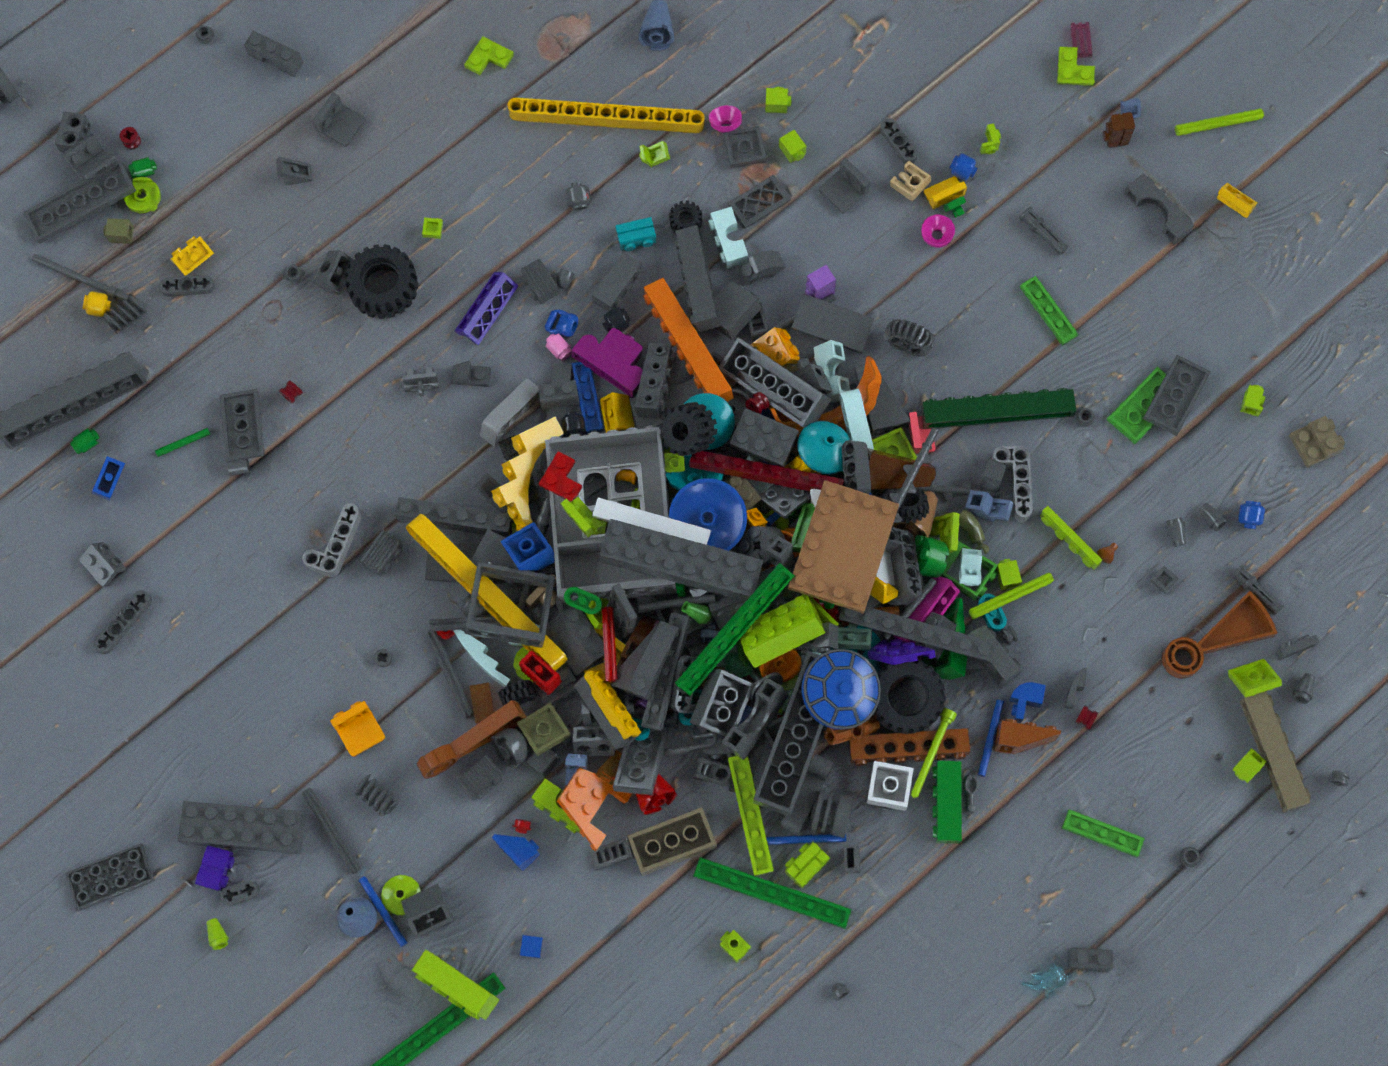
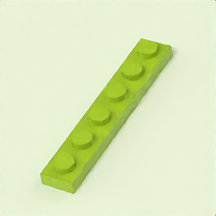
[728,755,774,876]

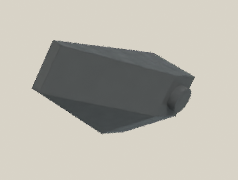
[612,621,679,701]

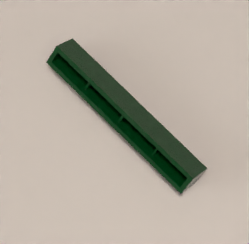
[921,388,1076,429]

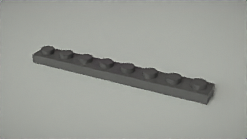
[839,607,997,663]

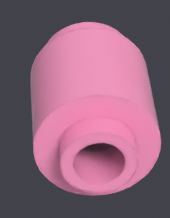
[545,334,572,361]

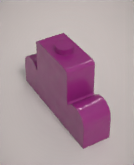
[572,328,643,398]

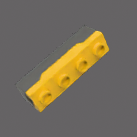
[574,669,641,749]

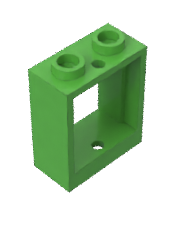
[941,540,998,601]

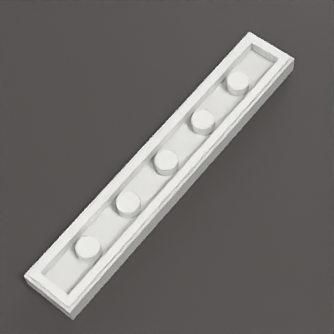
[592,497,711,545]

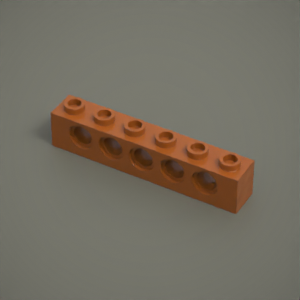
[848,728,970,766]

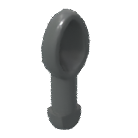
[963,774,978,813]

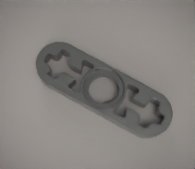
[880,118,918,164]
[159,275,215,297]

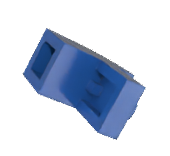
[1009,682,1046,724]

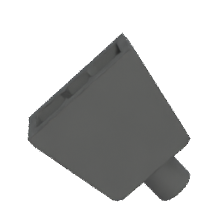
[793,358,832,395]

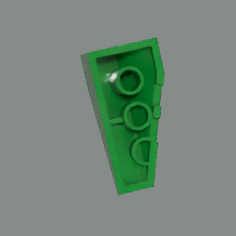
[921,598,967,680]

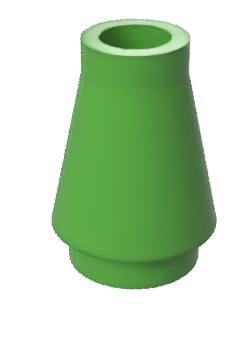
[681,601,712,624]

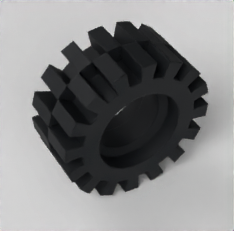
[669,200,702,233]
[898,489,930,523]
[498,680,537,706]

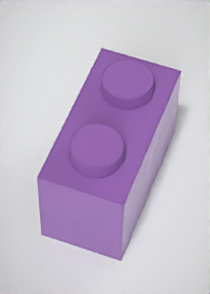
[805,265,836,299]

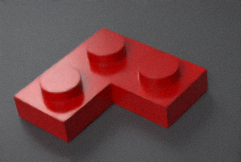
[539,451,582,502]

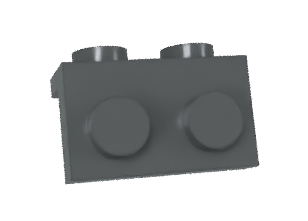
[79,542,126,587]

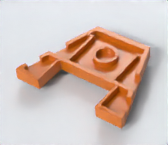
[557,768,633,851]

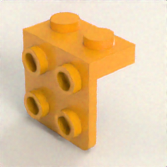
[750,327,800,366]
[330,701,385,757]

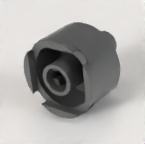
[739,526,785,565]

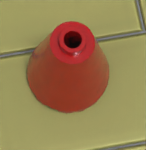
[636,773,677,815]

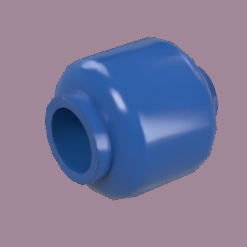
[949,153,978,181]
[1238,501,1265,529]

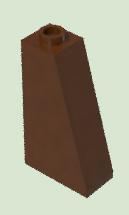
[868,448,936,490]

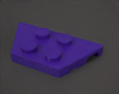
[868,639,936,665]

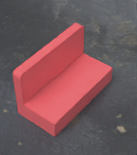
[908,412,935,454]

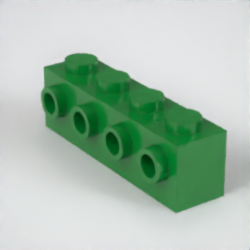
[932,761,962,844]

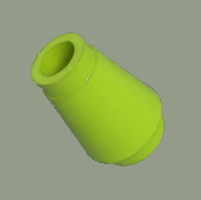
[206,918,229,950]

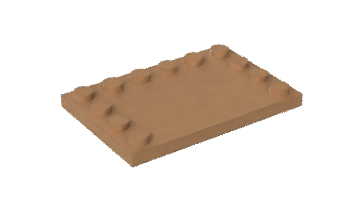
[788,480,899,614]

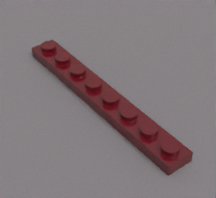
[689,451,844,491]

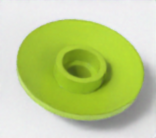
[381,875,421,915]

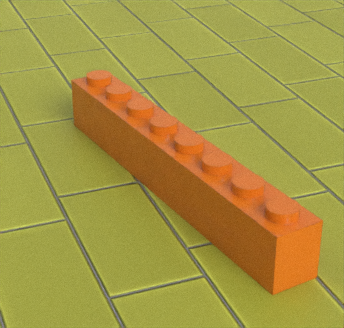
[643,278,734,402]

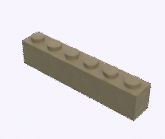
[1240,691,1311,813]

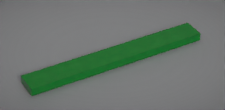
[675,563,794,696]
[693,857,852,929]
[371,972,506,1066]

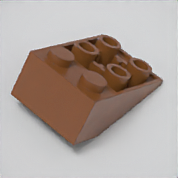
[994,719,1061,755]

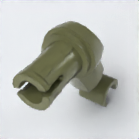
[944,510,989,554]

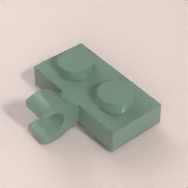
[838,623,872,650]

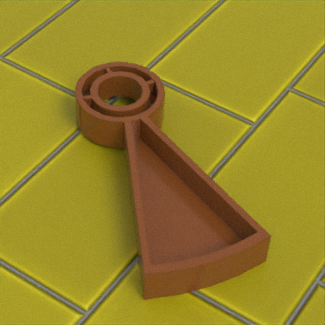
[1162,591,1278,679]
[416,700,526,779]

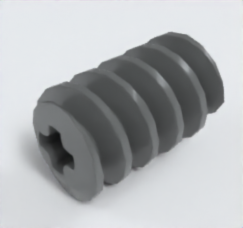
[104,295,147,334]
[355,774,400,817]

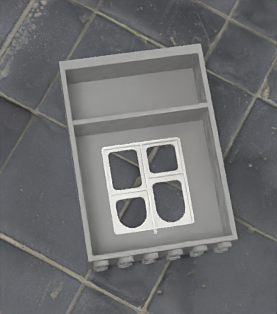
[545,425,677,606]

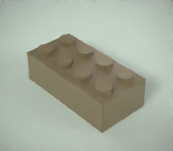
[627,807,717,876]

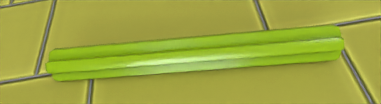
[1175,108,1264,136]
[969,573,1054,619]

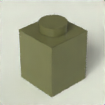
[103,218,134,244]

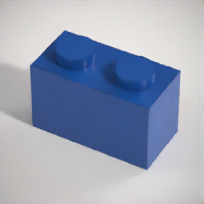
[92,456,125,501]

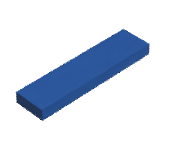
[571,362,604,434]

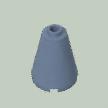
[639,0,675,50]
[337,897,377,938]

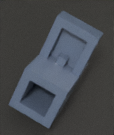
[965,490,1014,522]
[565,753,588,787]

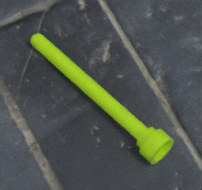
[911,708,957,798]

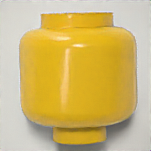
[83,291,111,317]

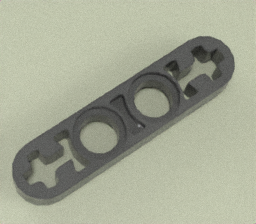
[94,590,152,654]

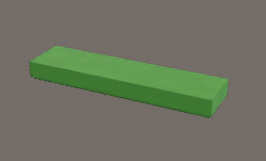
[1020,275,1078,345]
[1061,809,1145,857]

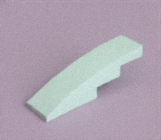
[453,629,512,687]

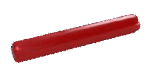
[602,607,617,682]

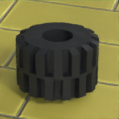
[659,402,717,456]

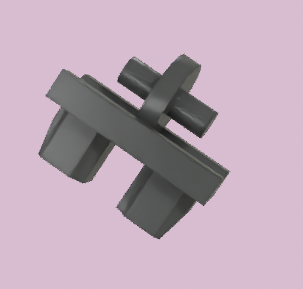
[402,367,439,397]

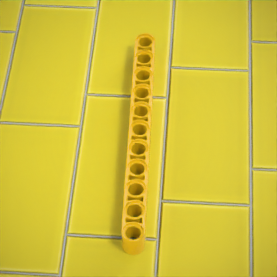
[507,98,705,133]
[406,514,568,671]

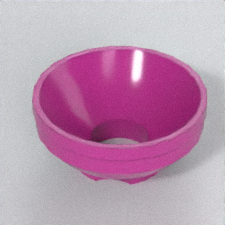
[709,105,742,133]
[921,215,955,248]

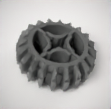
[884,319,935,357]

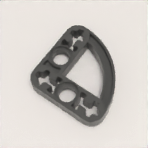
[671,655,732,713]

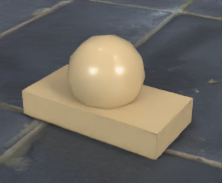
[525,573,557,609]

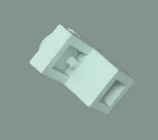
[959,548,982,586]

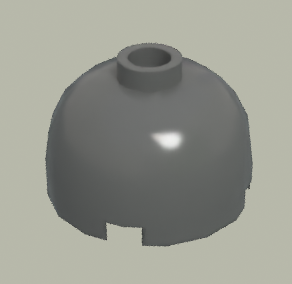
[491,728,529,768]

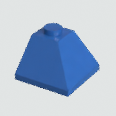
[500,522,555,570]
[492,834,540,871]

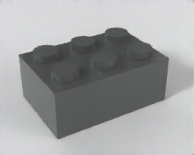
[730,408,799,467]
[689,668,754,737]

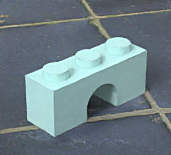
[708,207,748,269]
[814,340,850,403]

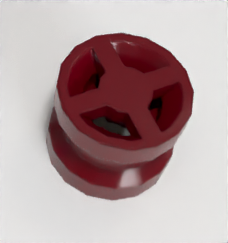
[119,127,141,150]
[279,380,303,404]
[745,392,770,414]
[1075,705,1098,730]

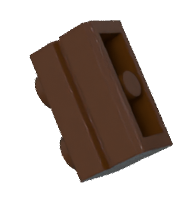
[1103,112,1135,148]

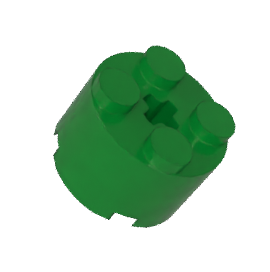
[915,535,949,578]

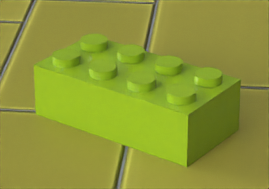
[740,594,825,668]
[412,949,500,1020]

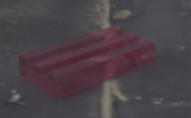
[1070,22,1093,58]

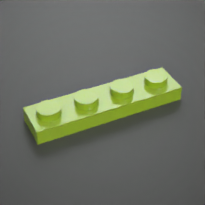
[1040,506,1102,570]

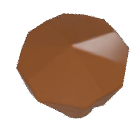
[1097,543,1118,564]

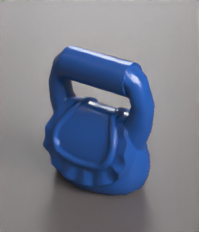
[544,309,579,337]

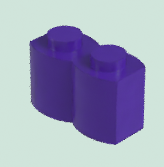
[195,845,235,892]

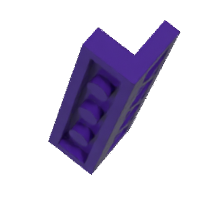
[455,272,518,345]

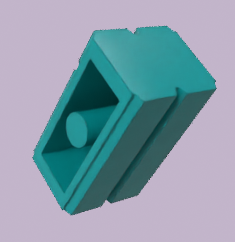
[615,217,657,252]

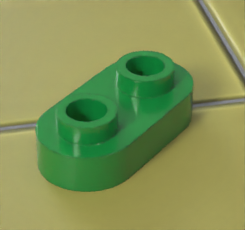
[564,587,602,614]

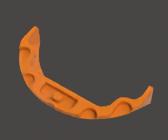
[768,356,882,441]

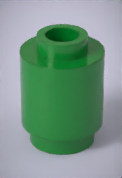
[128,157,157,179]
[70,428,100,454]

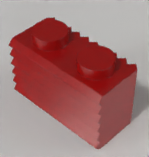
[519,650,562,695]

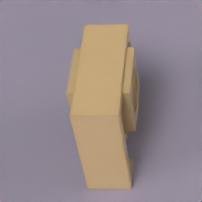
[890,161,931,202]

